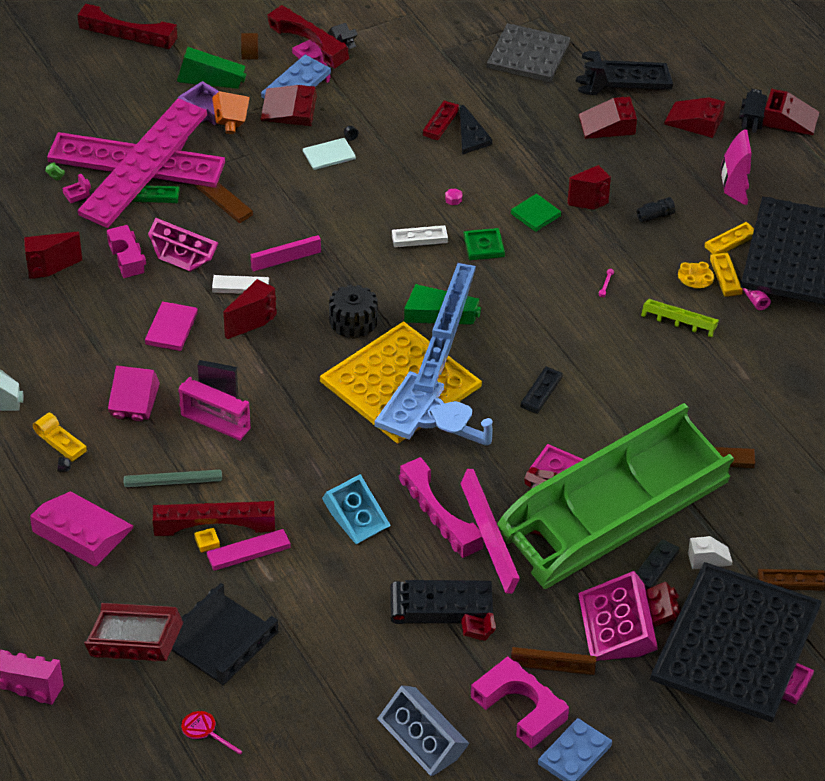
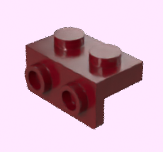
[646,581,681,627]

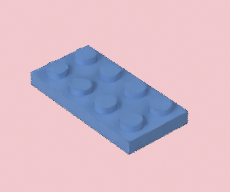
[261,54,331,99]

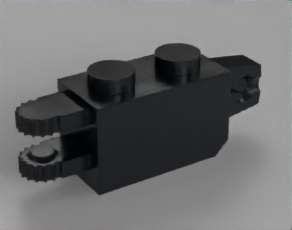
[739,89,767,133]

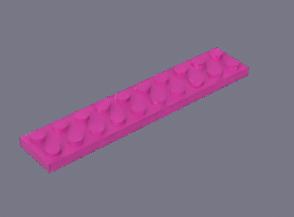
[78,98,207,228]
[47,132,225,188]

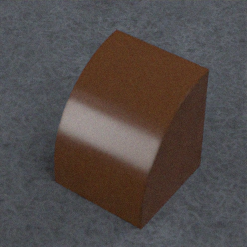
[241,33,259,59]

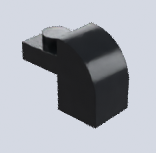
[328,23,358,49]

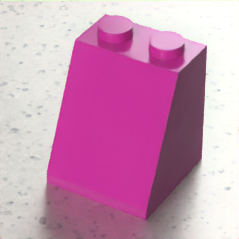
[108,366,160,421]

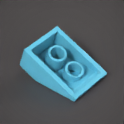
[322,474,391,544]

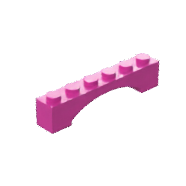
[399,457,484,558]

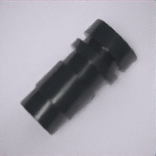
[636,197,676,222]

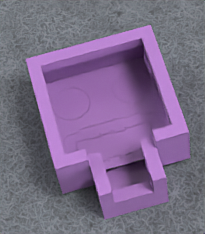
[178,81,219,125]

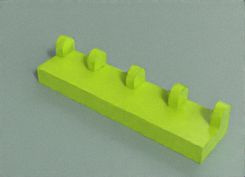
[641,299,719,337]

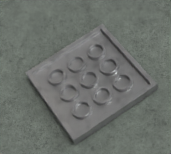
[487,23,570,82]

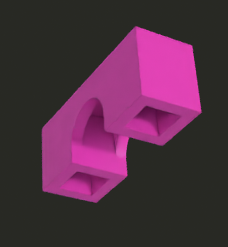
[107,225,146,278]

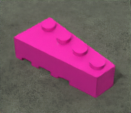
[0,650,64,705]

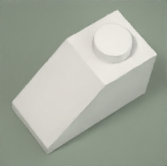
[688,536,732,569]

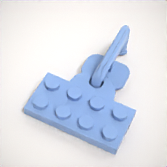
[375,371,493,446]

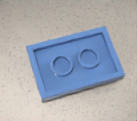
[538,718,612,781]

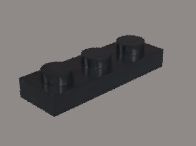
[636,539,680,590]

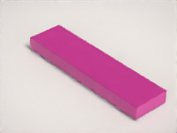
[250,235,321,271]
[207,529,290,571]

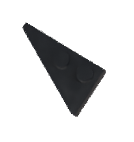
[460,105,493,155]

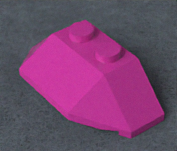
[148,218,218,272]

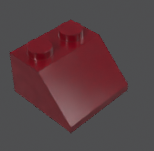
[567,165,611,210]

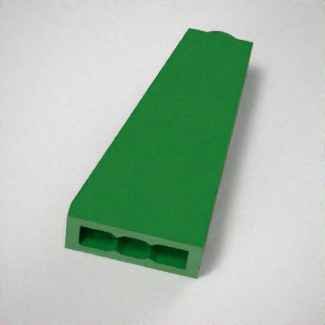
[177,47,246,89]
[404,284,482,324]

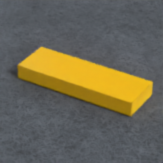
[705,222,754,254]
[710,253,743,297]

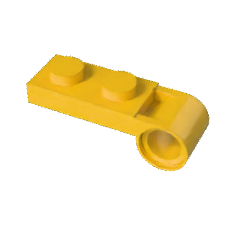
[33,412,87,462]

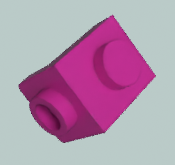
[62,174,91,204]

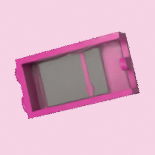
[178,377,250,441]

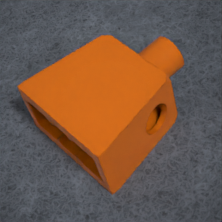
[212,91,249,134]

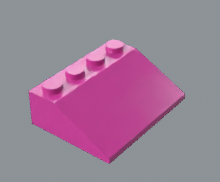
[30,491,134,567]
[578,571,658,661]

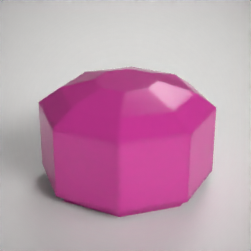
[445,189,462,205]

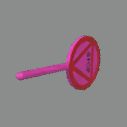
[181,711,242,754]

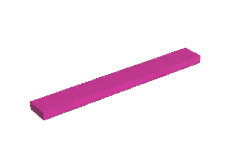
[460,469,520,594]

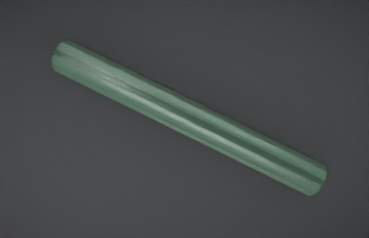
[124,469,222,487]

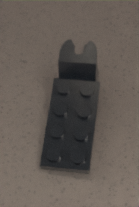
[575,51,673,95]

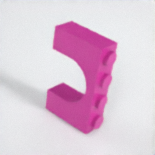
[471,657,569,749]

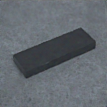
[520,366,563,414]

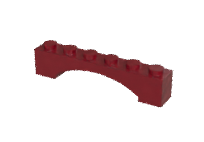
[77,4,178,49]
[267,5,349,69]
[152,501,275,536]

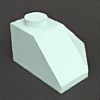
[0,370,24,411]

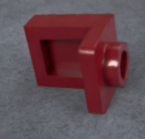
[461,612,496,641]

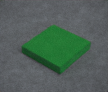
[511,194,561,232]
[463,228,505,260]

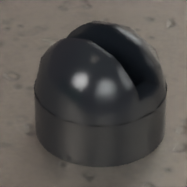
[343,125,359,141]
[57,456,72,472]

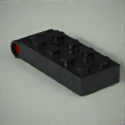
[390,580,493,624]

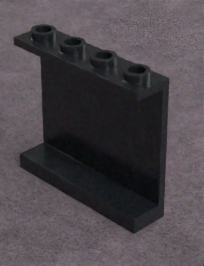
[171,583,279,686]

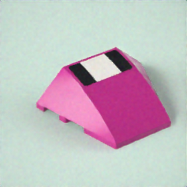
[721,130,751,205]

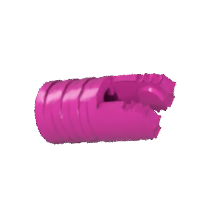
[742,288,771,310]

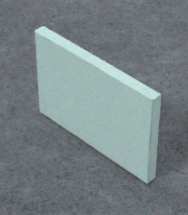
[303,138,356,170]

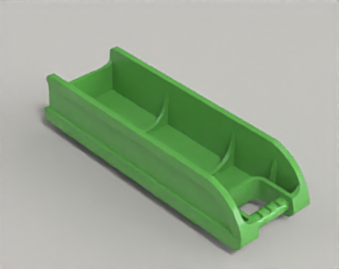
[497,403,734,589]

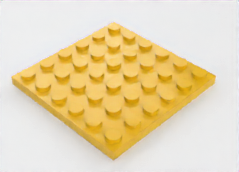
[320,321,482,444]

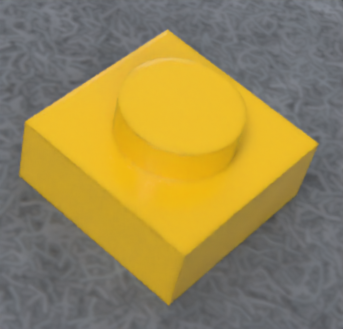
[194,528,220,553]

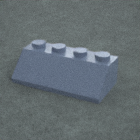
[377,685,469,776]

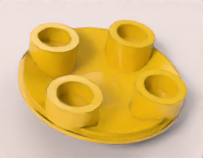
[678,262,714,288]

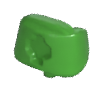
[46,162,65,181]

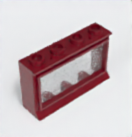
[84,603,183,662]

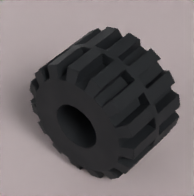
[329,285,378,338]

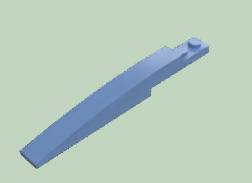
[414,263,476,393]

